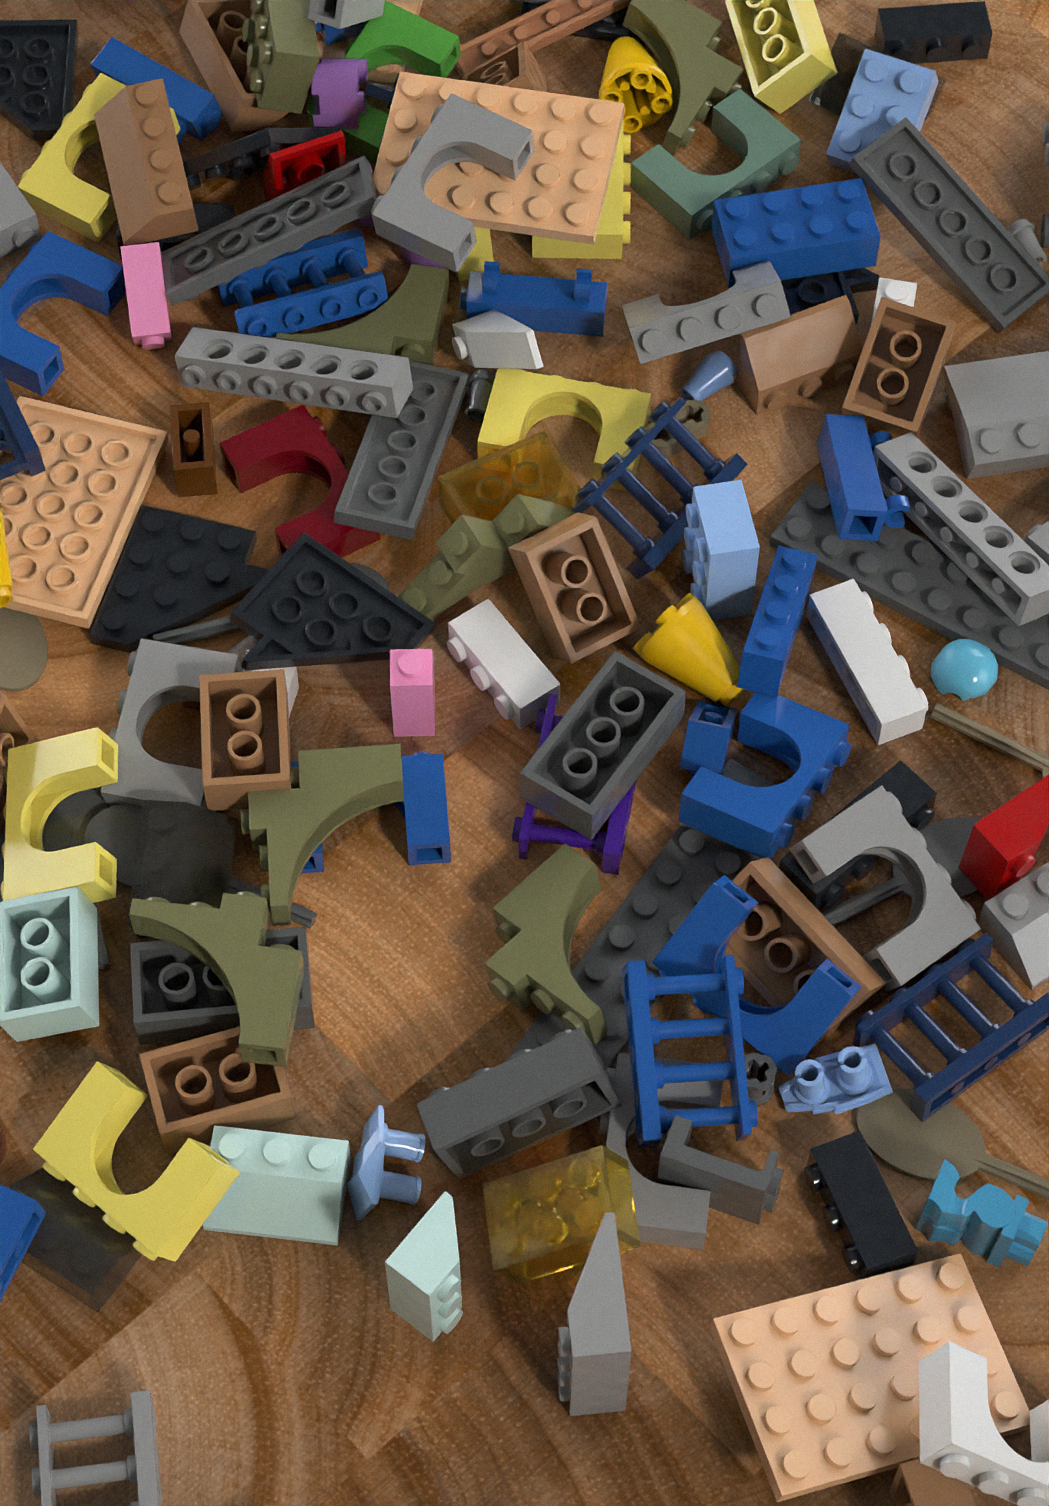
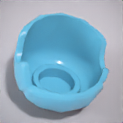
[931,639,998,701]

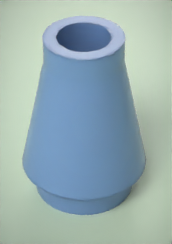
[680,350,738,401]

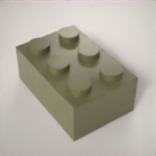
[242,0,320,114]

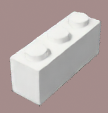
[447,599,560,729]

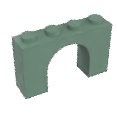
[630,89,801,240]

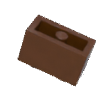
[170,402,218,497]

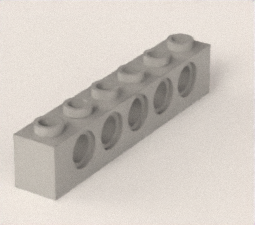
[175,327,413,418]
[873,432,1049,626]

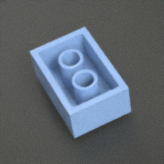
[826,49,938,173]
[682,480,760,620]

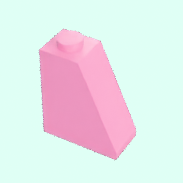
[120,242,173,350]
[390,649,435,737]

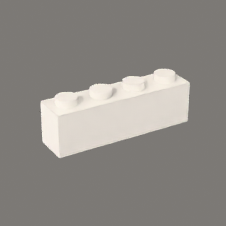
[806,579,929,745]

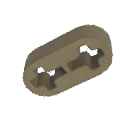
[645,400,711,458]

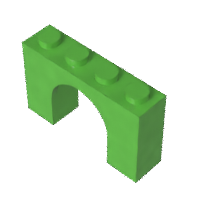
[307,0,461,163]

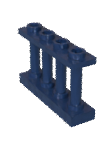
[572,397,748,579]
[853,933,1049,1122]

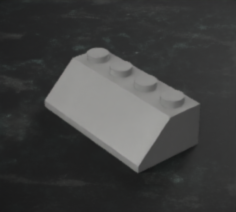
[978,862,1049,990]

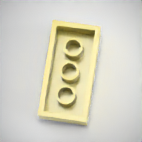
[725,0,837,114]

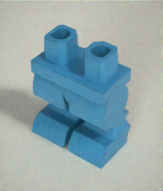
[915,1159,1048,1267]

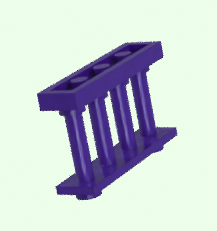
[512,694,637,875]

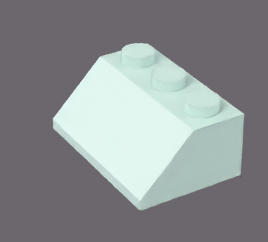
[203,1125,351,1246]
[385,1191,463,1342]

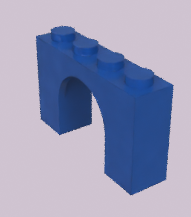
[0,231,126,396]
[679,692,851,859]
[291,752,451,873]
[652,875,862,1075]

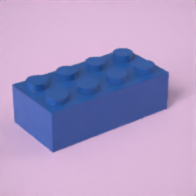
[711,178,881,288]

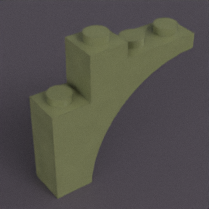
[623,0,743,157]
[275,264,449,365]
[397,494,575,621]
[241,744,404,926]
[484,843,608,1045]
[129,891,304,1067]

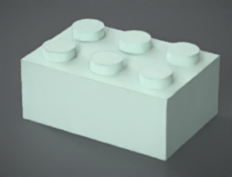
[0,886,99,1042]

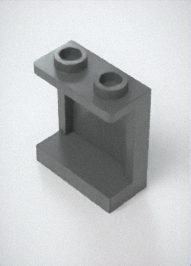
[657,1115,784,1225]

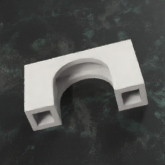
[919,1341,1049,1506]

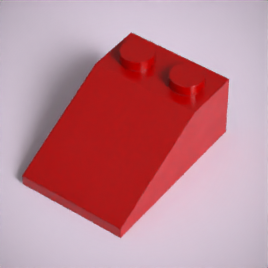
[262,131,347,203]
[958,775,1049,900]

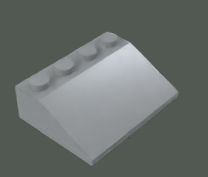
[943,351,1049,479]
[557,1212,632,1416]

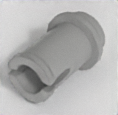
[1008,219,1047,266]

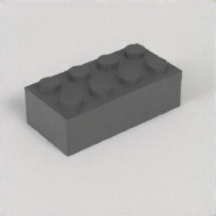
[520,651,686,840]
[130,927,315,1045]
[417,1027,622,1180]

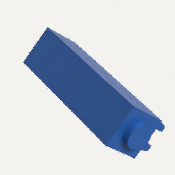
[90,37,223,146]
[460,261,608,336]
[817,414,910,541]

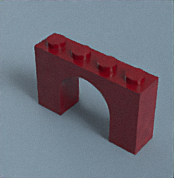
[220,404,381,558]

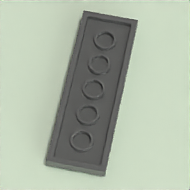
[848,117,1049,333]
[161,155,378,306]
[334,360,469,540]

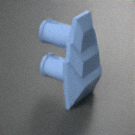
[779,1044,893,1115]
[347,1105,425,1221]

